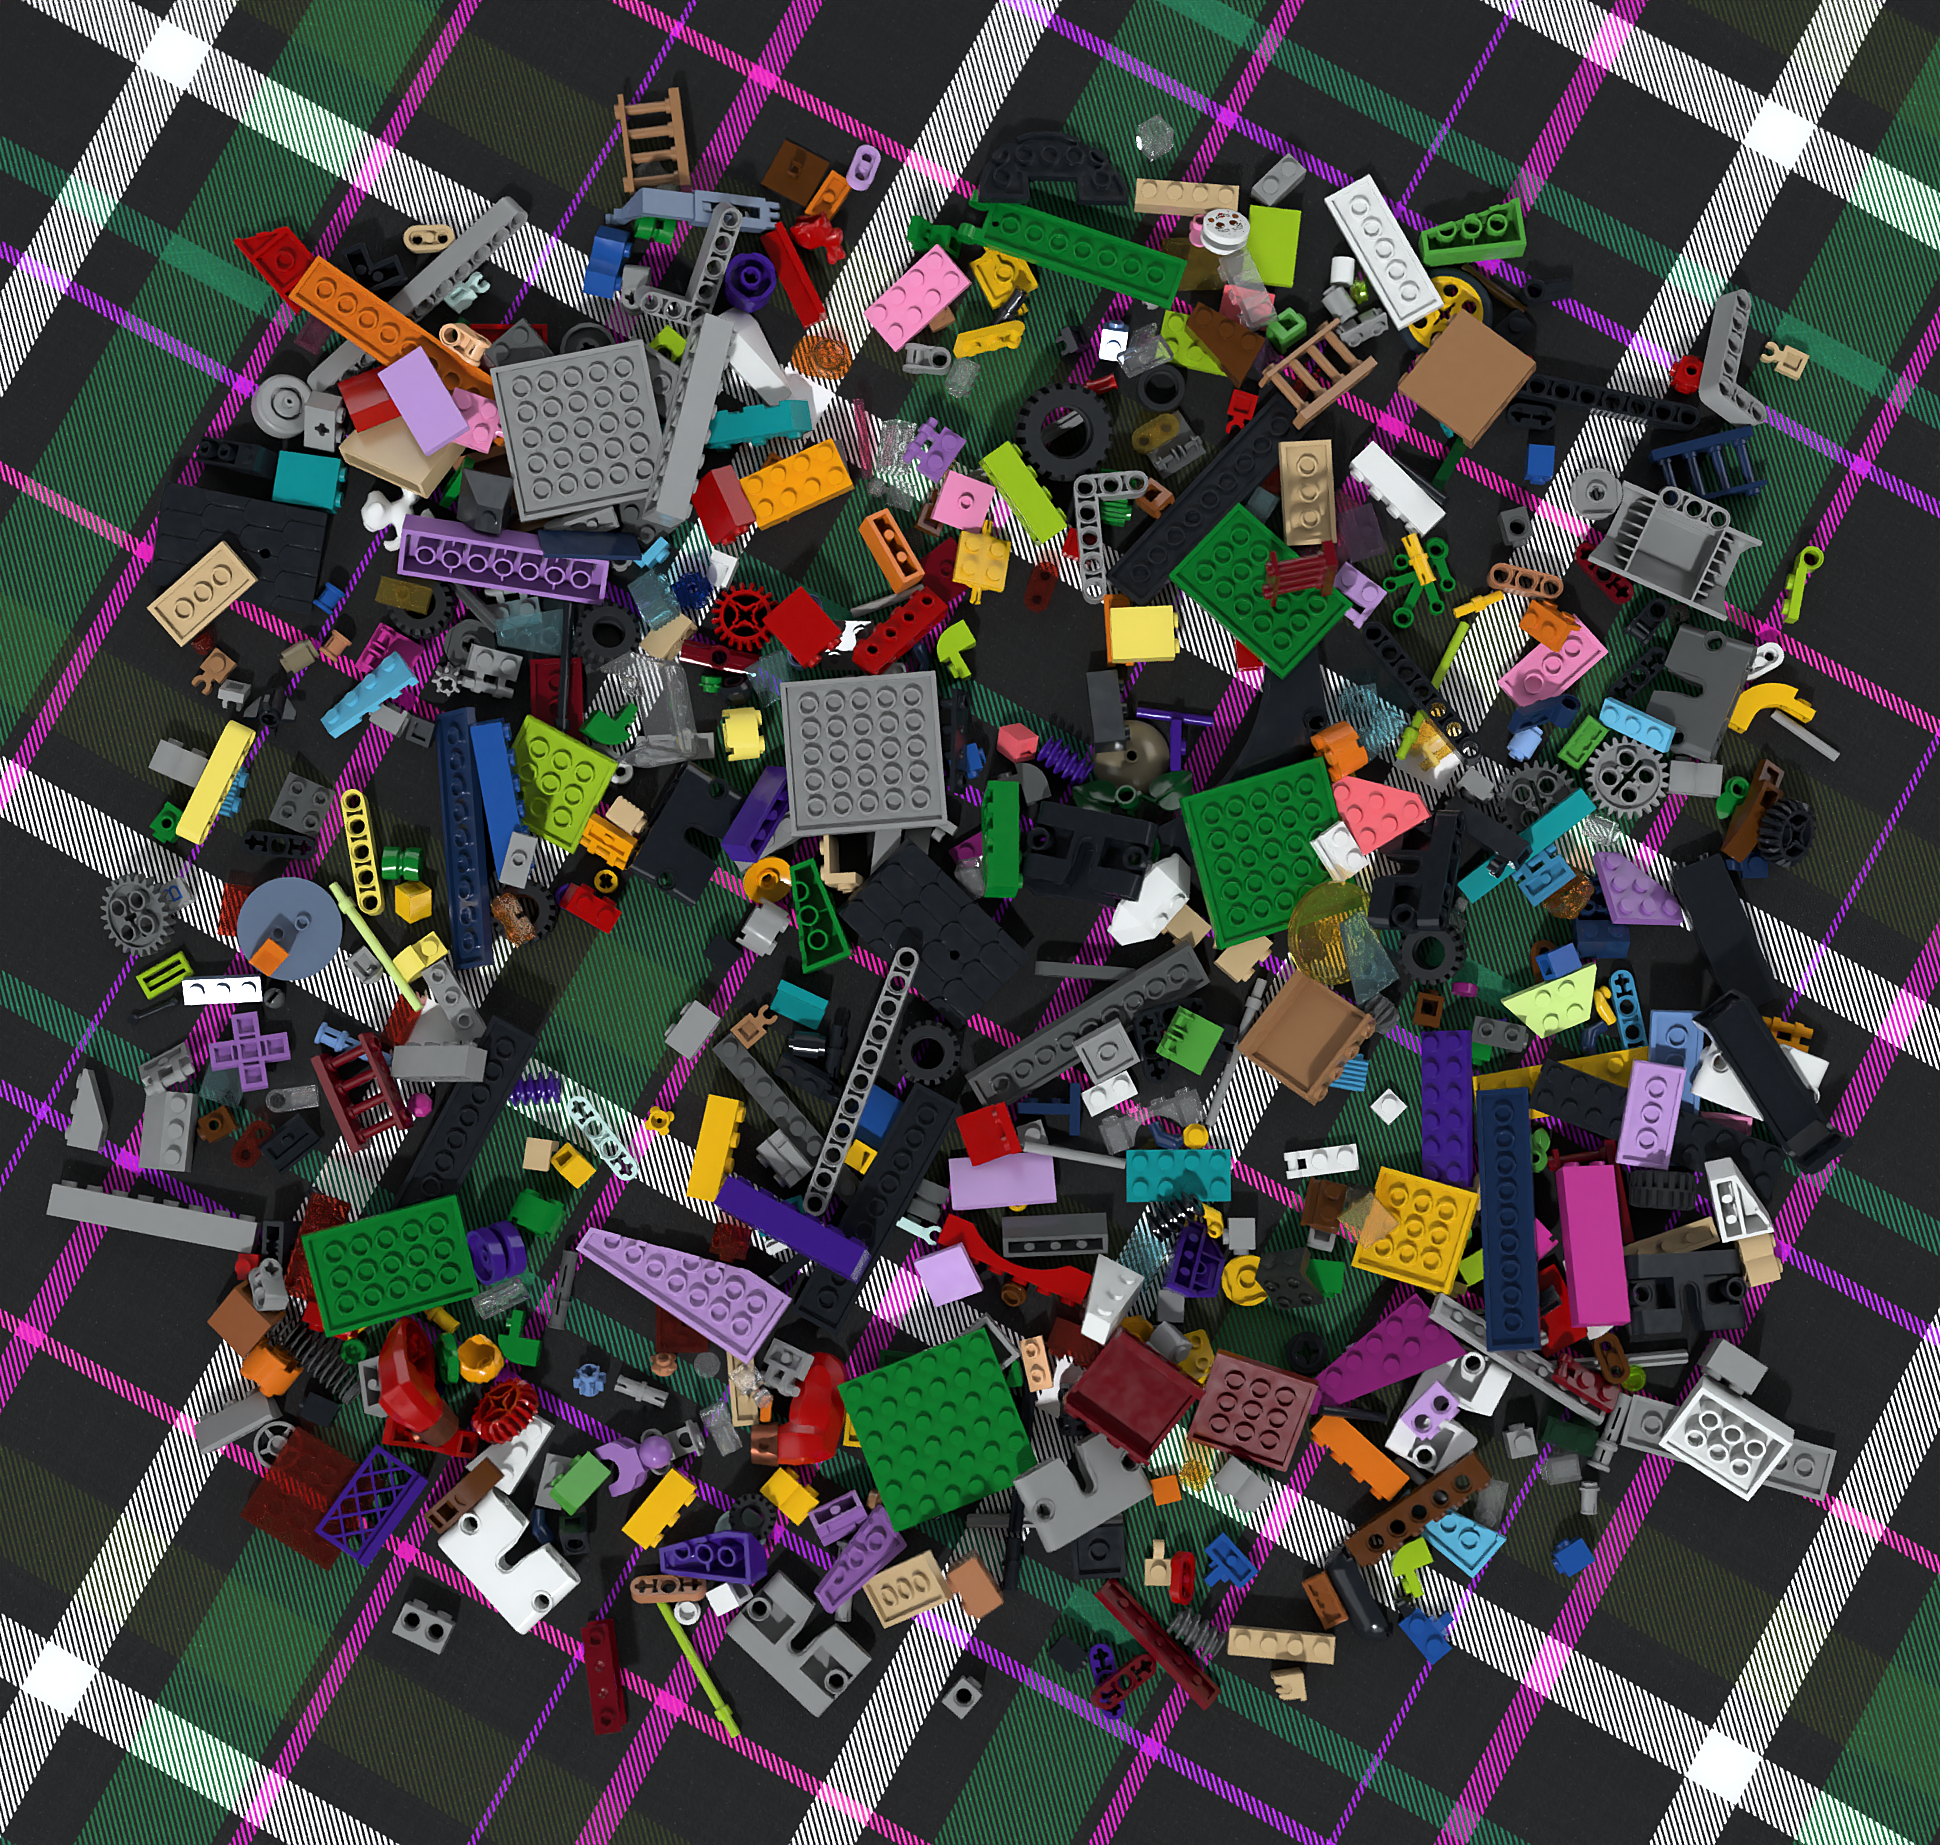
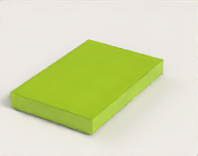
[1241,205,1301,288]

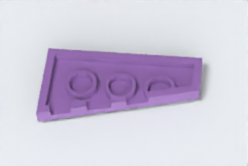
[814,1504,907,1614]

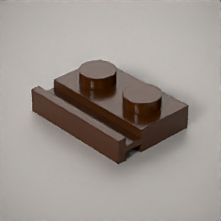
[1300,1176,1347,1235]

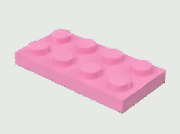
[863,244,972,352]
[1496,614,1608,707]

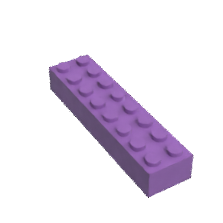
[397,514,610,606]

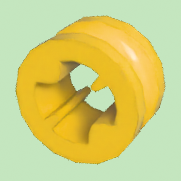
[594,870,619,894]

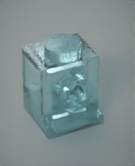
[1339,683,1379,716]

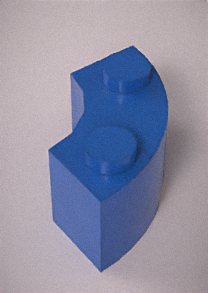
[583,225,633,300]

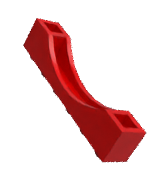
[937,1213,1093,1307]

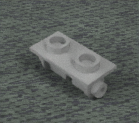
[1334,308,1388,348]

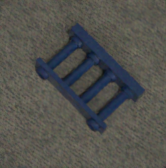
[1647,425,1767,508]

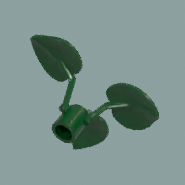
[1072,770,1193,866]

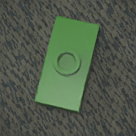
[1557,715,1609,771]

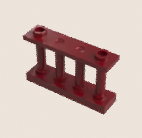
[1262,539,1338,607]
[310,1032,414,1154]
[1547,1139,1634,1244]
[581,1618,628,1735]

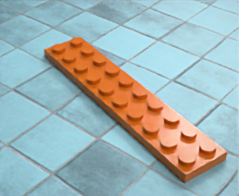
[288,255,504,447]

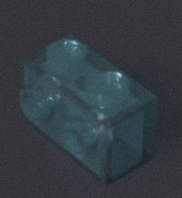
[1356,706,1408,764]

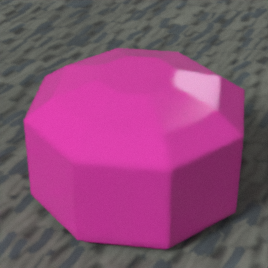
[407,1093,433,1117]

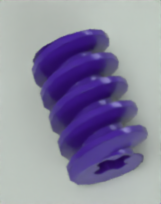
[1037,734,1095,787]
[508,1071,562,1107]

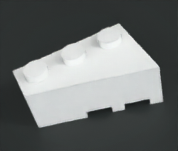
[1704,1157,1775,1243]
[465,1414,555,1495]

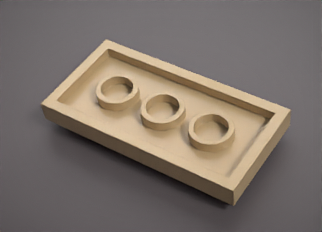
[1278,440,1337,546]
[147,541,258,647]
[862,1550,955,1629]

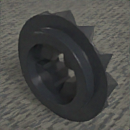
[1286,1331,1328,1373]

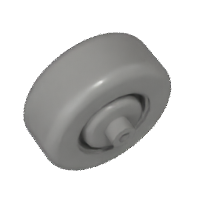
[251,374,312,438]

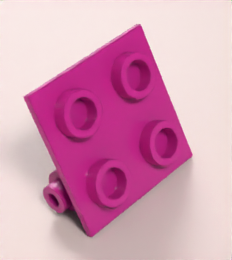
[354,623,425,674]

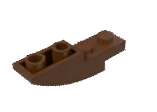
[1721,759,1784,863]
[423,1457,505,1535]

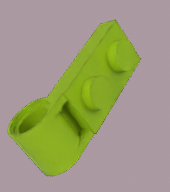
[1780,546,1824,624]

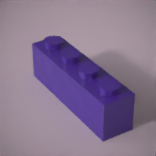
[721,766,789,863]

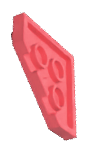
[1331,775,1432,856]

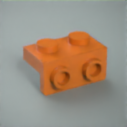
[1518,599,1581,652]

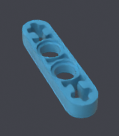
[1608,970,1648,1050]

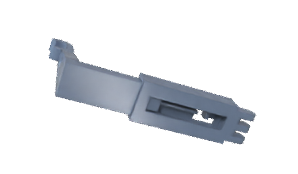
[606,187,780,234]

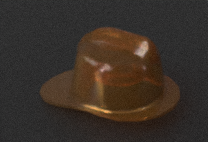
[792,336,852,380]

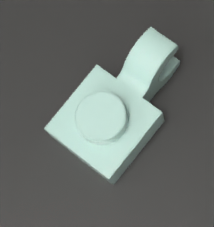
[444,271,490,313]
[896,1214,942,1246]

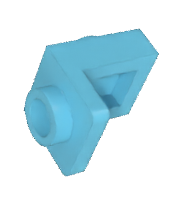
[633,536,671,569]

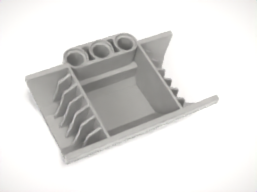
[1587,480,1763,621]

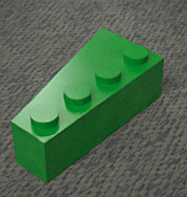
[981,781,1023,898]
[789,858,856,974]

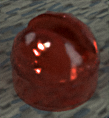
[191,633,214,655]

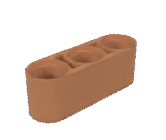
[1487,563,1563,601]

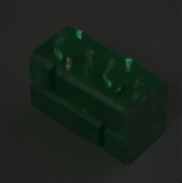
[1537,1415,1599,1458]

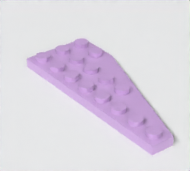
[576,1227,792,1365]

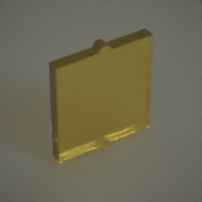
[1337,1192,1400,1250]

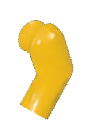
[1593,986,1617,1026]
[1201,1202,1225,1238]

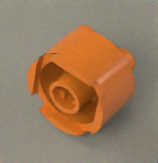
[1311,720,1368,782]
[239,1337,303,1397]

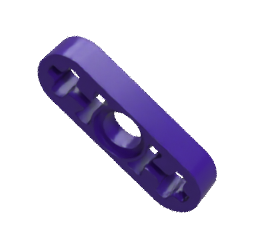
[1089,1642,1125,1720]

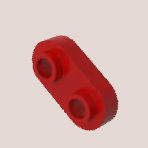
[1169,1551,1195,1605]

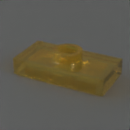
[375,576,433,614]

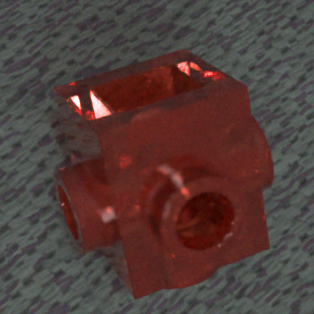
[709,1221,752,1263]

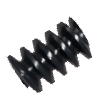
[1146,1190,1205,1242]

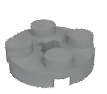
[1570,468,1623,520]

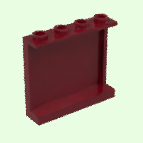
[1063,1324,1206,1466]

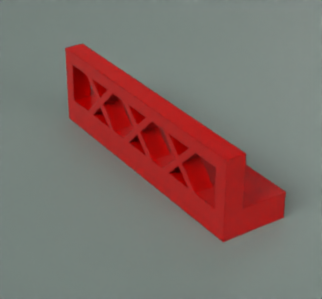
[760,221,827,330]

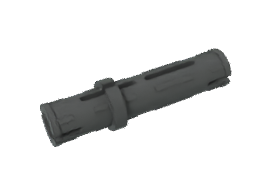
[548,1250,579,1330]

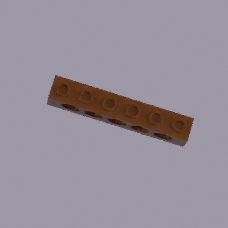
[1344,1448,1492,1568]

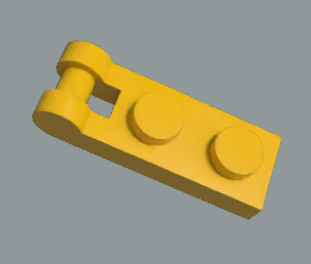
[953,320,1025,359]

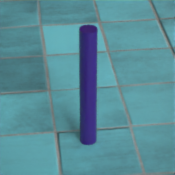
[1136,707,1214,727]

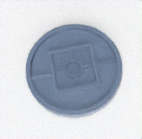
[237,877,342,981]

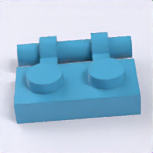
[1511,843,1576,907]

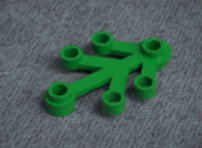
[1382,537,1456,629]

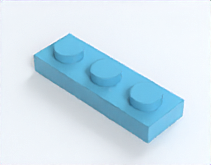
[1598,697,1676,753]

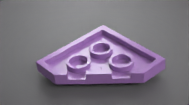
[1592,852,1684,926]

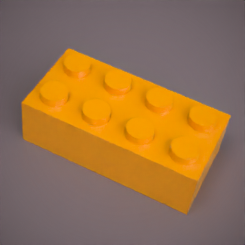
[739,437,855,531]

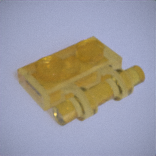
[1398,708,1459,772]

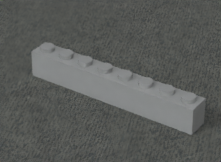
[46,1180,262,1254]

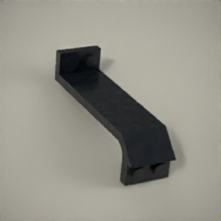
[1691,988,1853,1176]

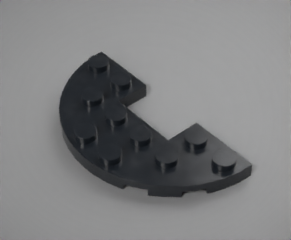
[978,131,1129,206]

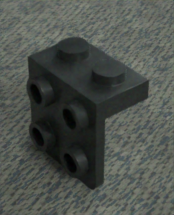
[1255,1247,1324,1310]

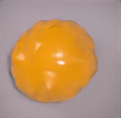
[457,1334,504,1384]

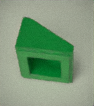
[1006,1359,1023,1388]

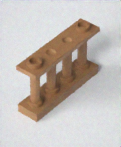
[614,87,692,198]
[1259,318,1378,430]

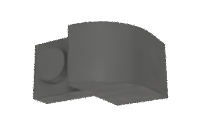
[995,763,1052,806]

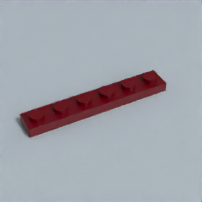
[1094,1578,1222,1710]

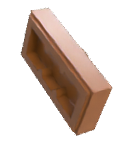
[1301,1570,1350,1630]

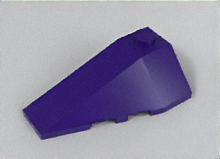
[659,1530,767,1585]

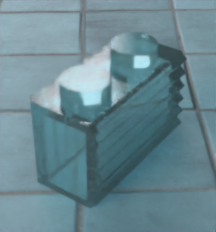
[627,568,680,631]

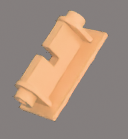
[1019,1335,1054,1392]

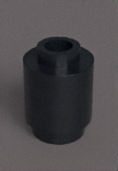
[788,1031,826,1059]

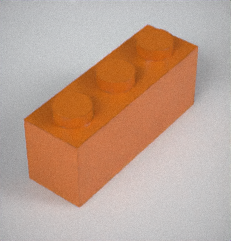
[858,508,925,594]

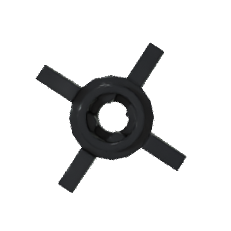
[243,689,297,738]

